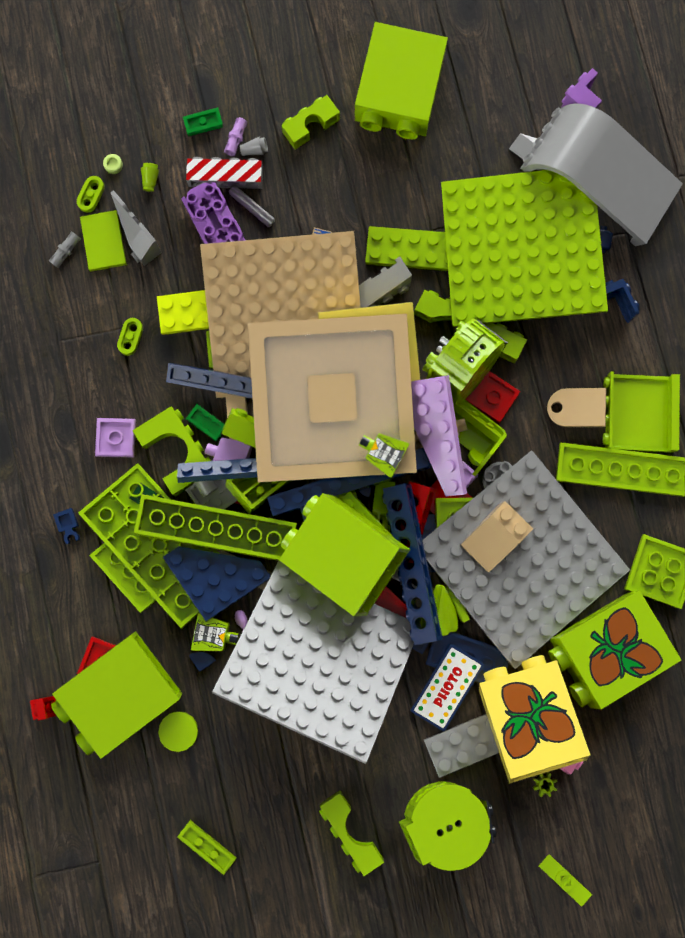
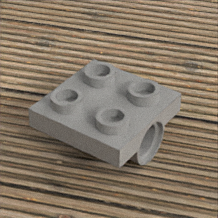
[185,480,237,510]

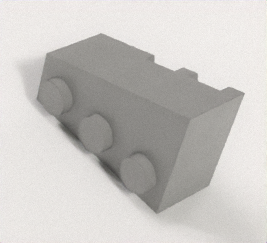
[359,256,412,308]

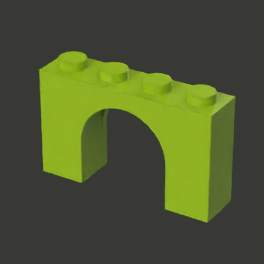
[132,406,211,497]

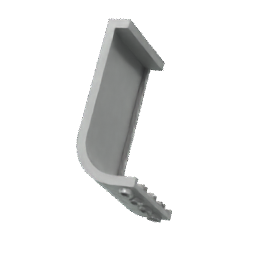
[520,103,683,246]

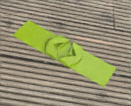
[539,854,592,907]

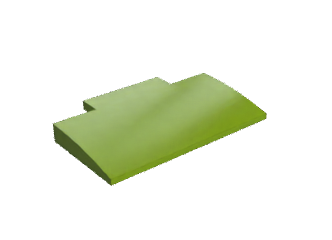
[79,463,220,629]

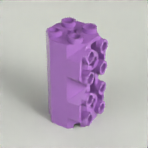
[182,182,245,244]

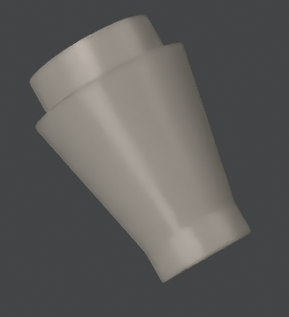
[240,136,268,156]

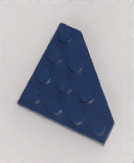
[163,546,271,622]

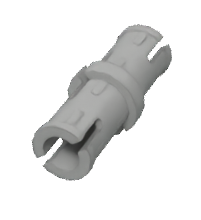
[49,231,81,268]

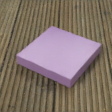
[95,418,136,457]

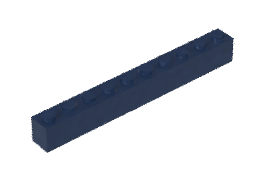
[267,448,432,518]

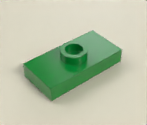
[186,404,225,442]

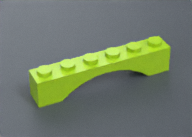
[414,290,527,364]

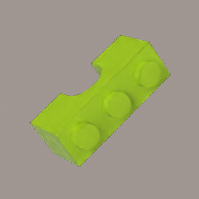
[281,95,340,150]

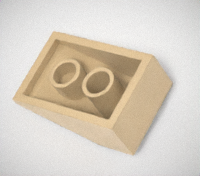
[461,501,533,573]

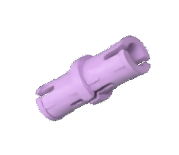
[224,117,247,156]

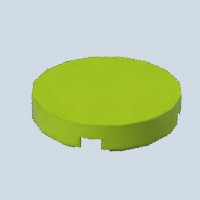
[158,712,198,752]

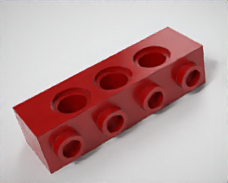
[398,481,436,563]

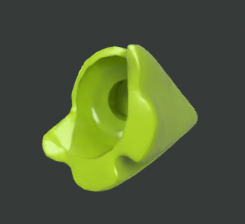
[421,585,458,636]

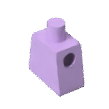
[205,438,253,461]

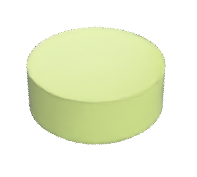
[103,154,123,174]

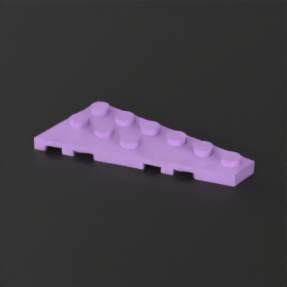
[411,375,467,496]

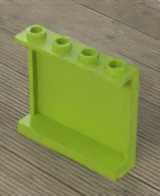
[603,371,680,453]

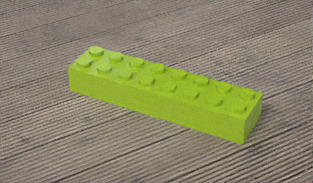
[134,494,297,561]

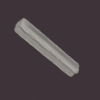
[229,186,275,227]

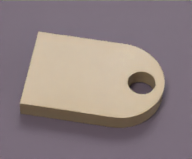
[547,388,606,427]

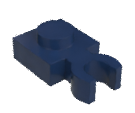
[53,508,80,545]

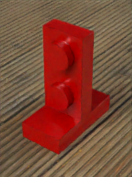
[30,696,56,720]

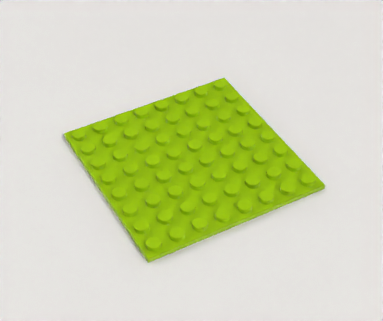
[441,170,608,327]

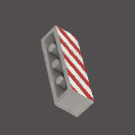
[186,157,263,189]

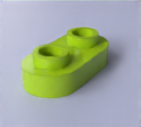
[77,176,105,213]
[117,318,143,356]

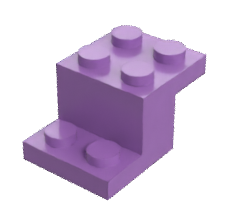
[561,68,602,109]

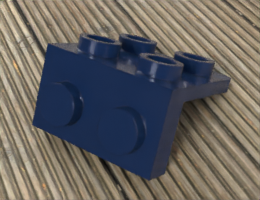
[605,279,640,323]

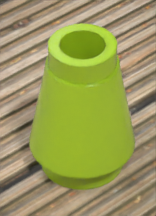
[141,163,159,192]

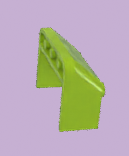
[414,400,507,476]

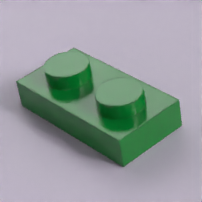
[183,107,223,137]

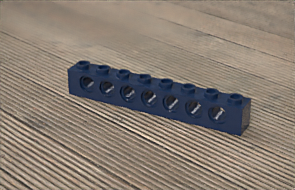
[382,483,443,645]

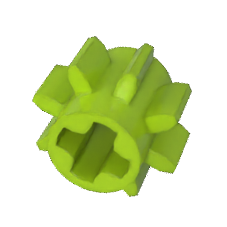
[533,772,557,797]

